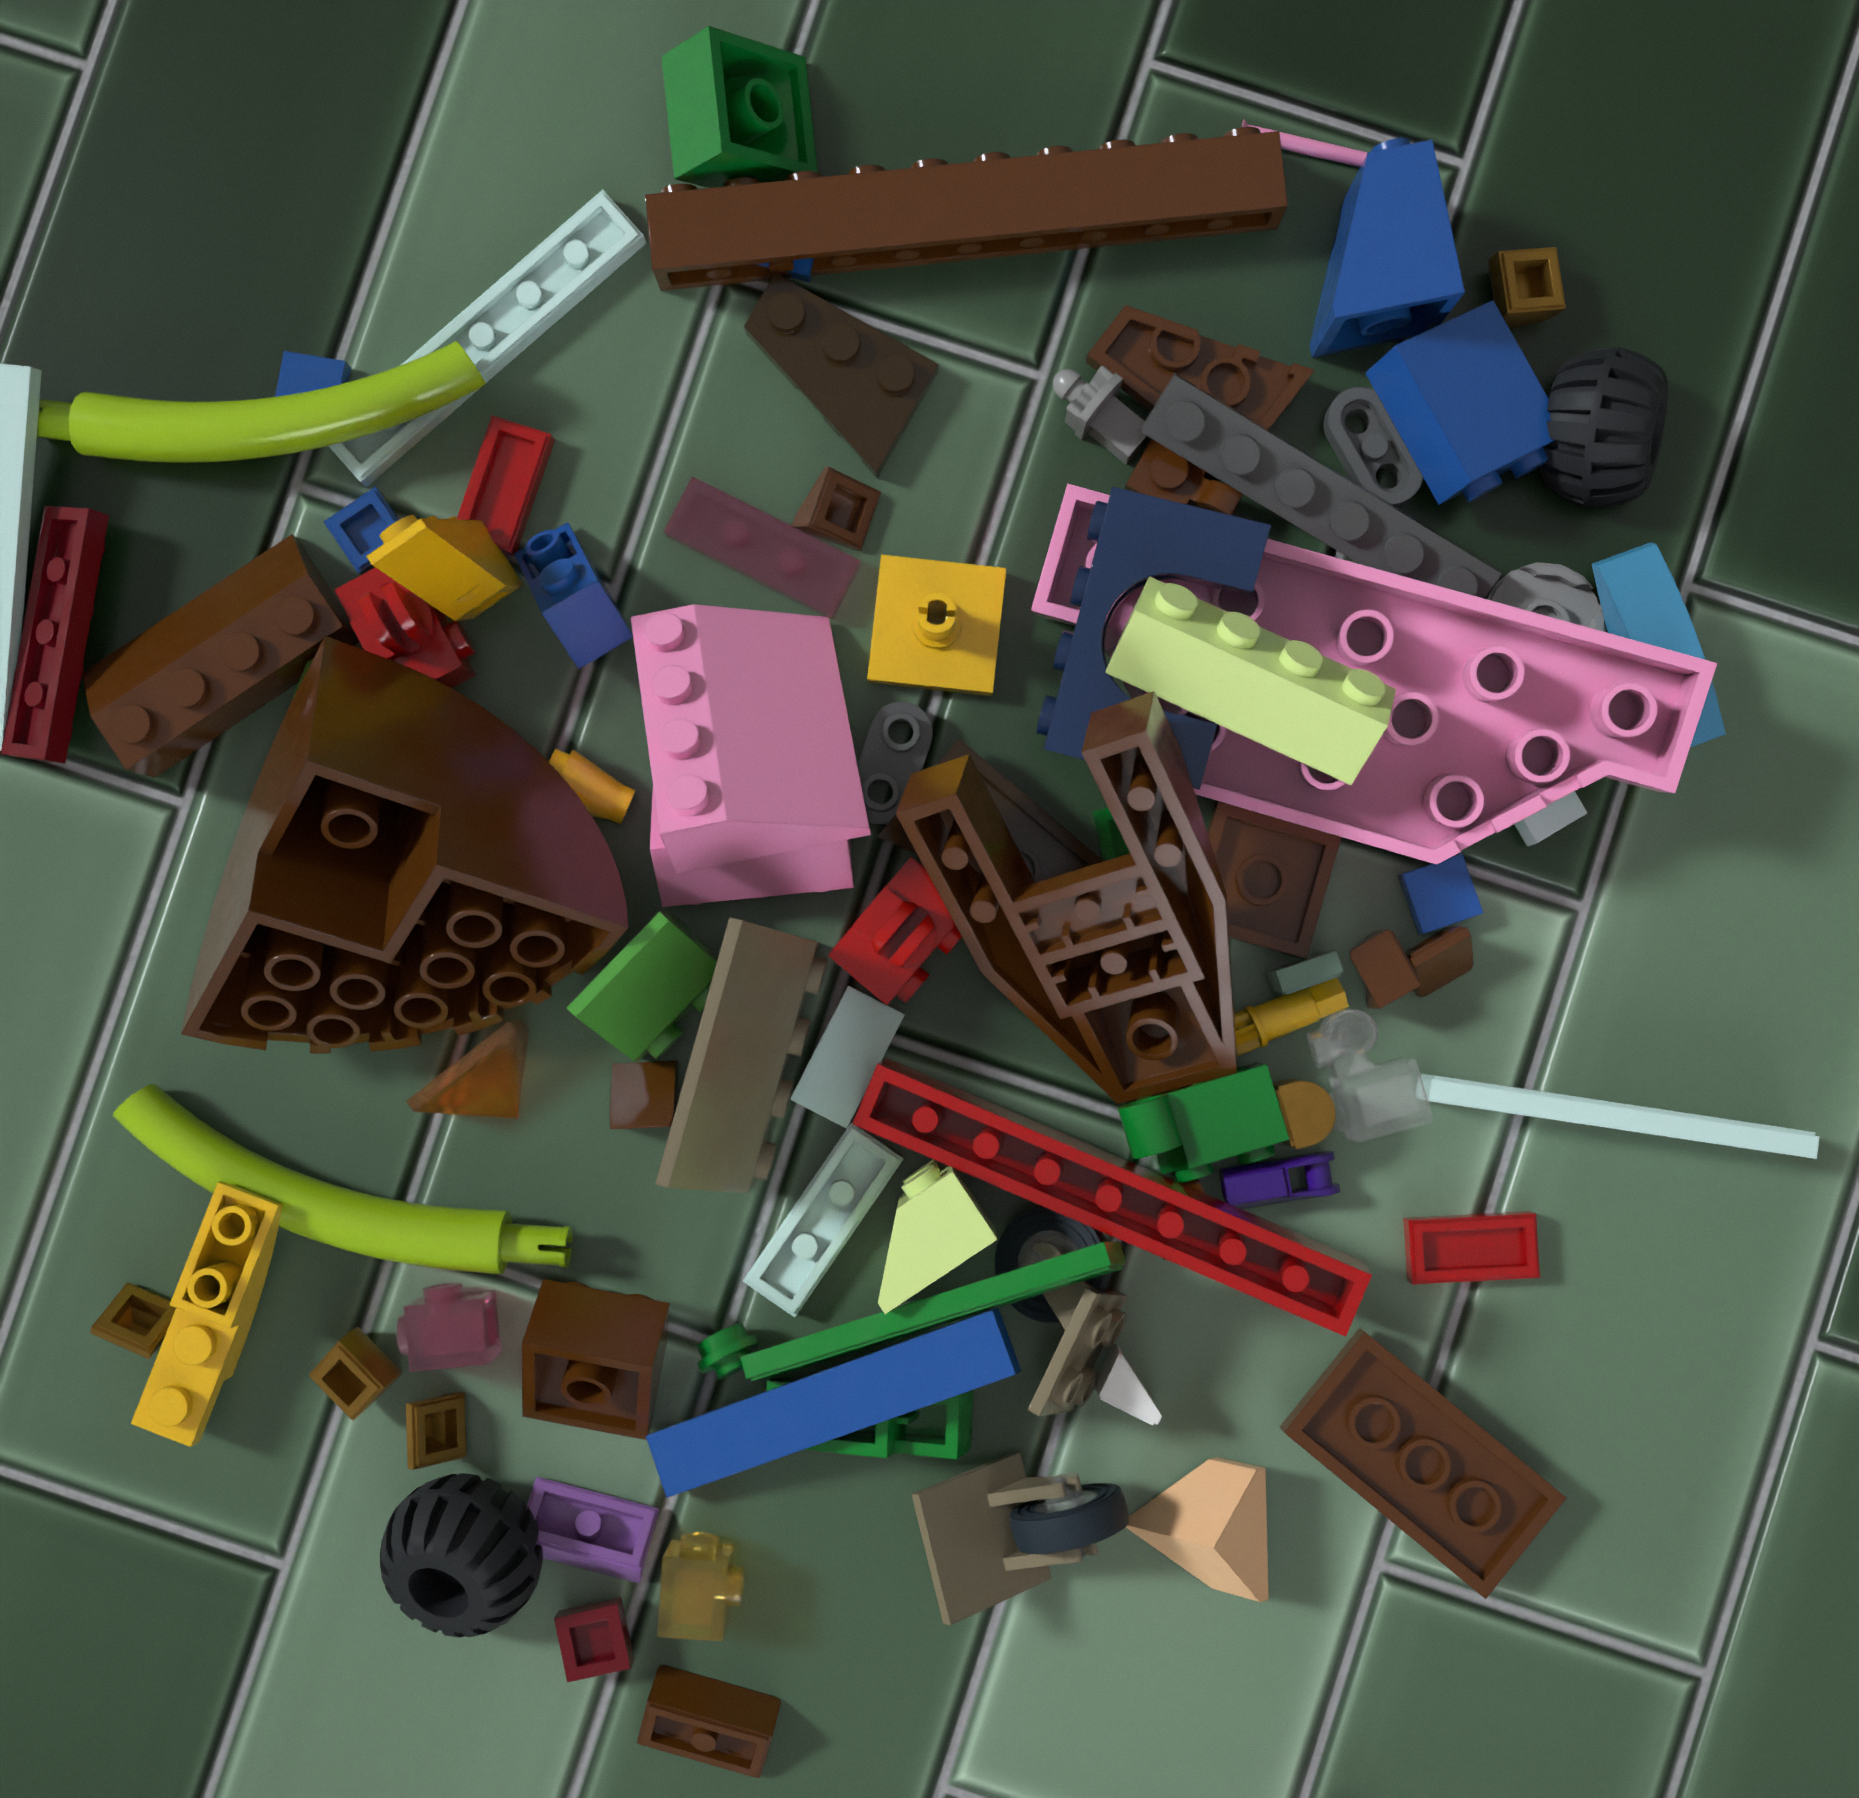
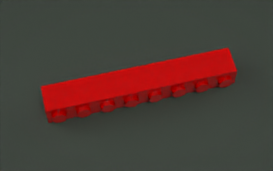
[853,1058,1372,1337]

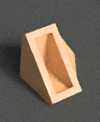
[1126,1457,1269,1602]

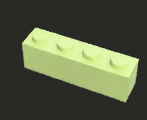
[1105,576,1396,785]

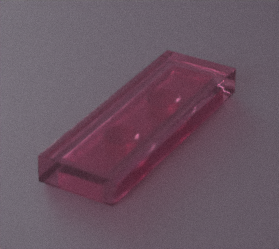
[664,476,861,620]

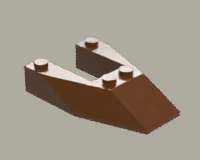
[896,691,1237,1104]

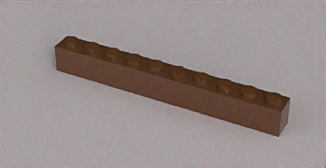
[645,127,1288,291]

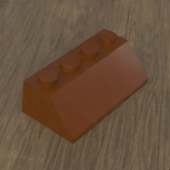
[83,534,360,778]

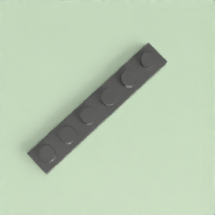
[1141,372,1502,599]

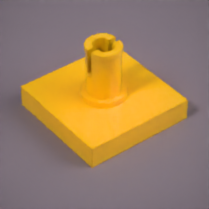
[867,554,1006,696]

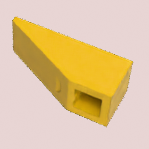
[366,515,524,621]

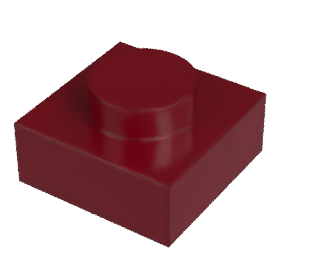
[554,1597,634,1683]

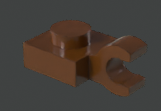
[1125,439,1243,516]

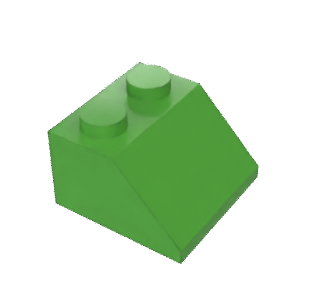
[567,911,718,1061]

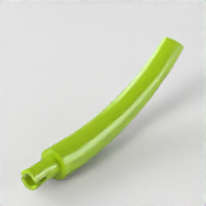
[37,341,486,463]
[113,1083,573,1275]

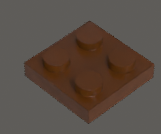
[1207,801,1341,959]

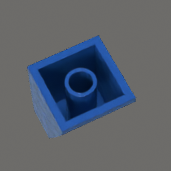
[1309,138,1465,358]

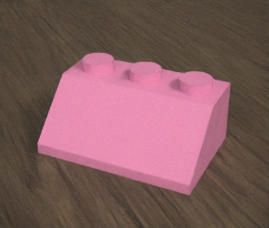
[650,789,854,907]

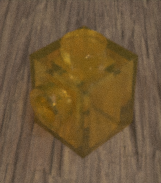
[657,1532,744,1641]

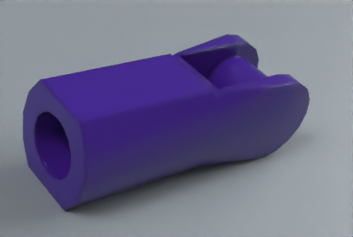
[1219,1151,1341,1209]

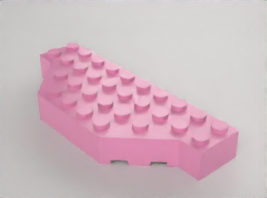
[1031,483,1717,865]

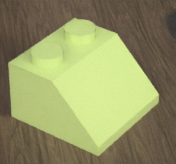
[878,1160,997,1314]

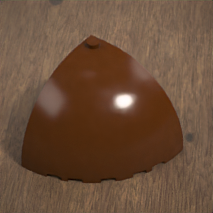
[181,636,628,1054]

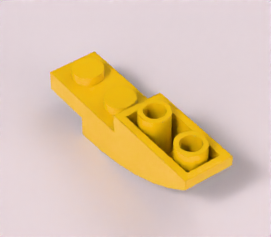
[131,1181,283,1447]

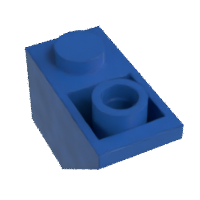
[514,522,633,669]

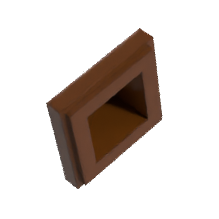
[791,467,881,551]

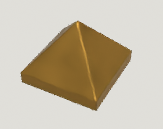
[90,1282,176,1359]
[406,1392,467,1470]

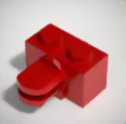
[334,567,476,688]
[827,857,962,1006]

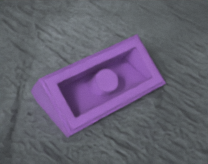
[525,1476,660,1583]

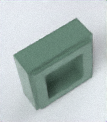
[1265,950,1344,995]

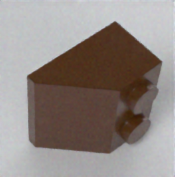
[522,1279,670,1440]

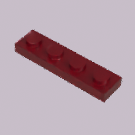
[1,506,109,764]

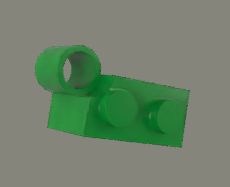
[1118,1062,1290,1183]

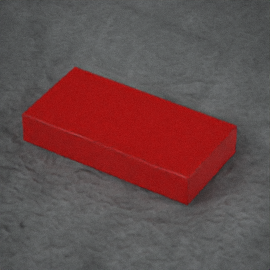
[457,415,555,557]
[1403,1211,1540,1285]

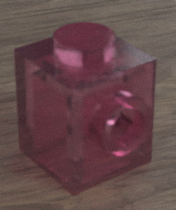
[397,1282,501,1372]

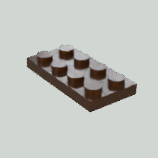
[1280,1328,1567,1599]

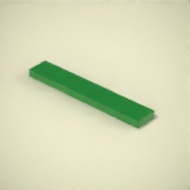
[740,1242,1126,1381]

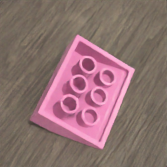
[631,604,871,874]

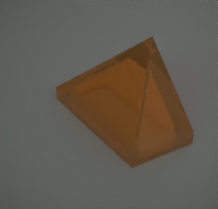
[406,1020,529,1119]

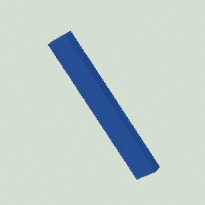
[646,1307,1022,1498]

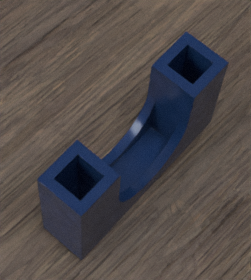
[1036,486,1271,790]

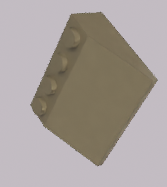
[655,917,828,1193]

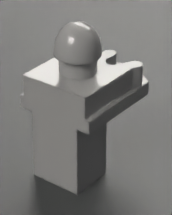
[1053,365,1149,465]

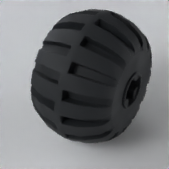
[1540,347,1668,508]
[380,1473,543,1638]

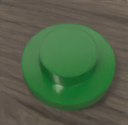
[696,1323,759,1379]

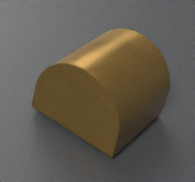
[1488,247,1566,327]
[1273,1079,1336,1150]
[309,1327,403,1421]

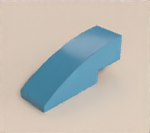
[1591,542,1726,747]

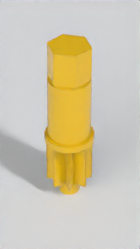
[1234,978,1349,1057]

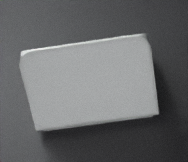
[1095,1343,1162,1426]

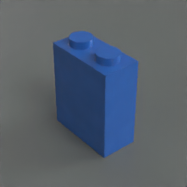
[1365,300,1555,505]

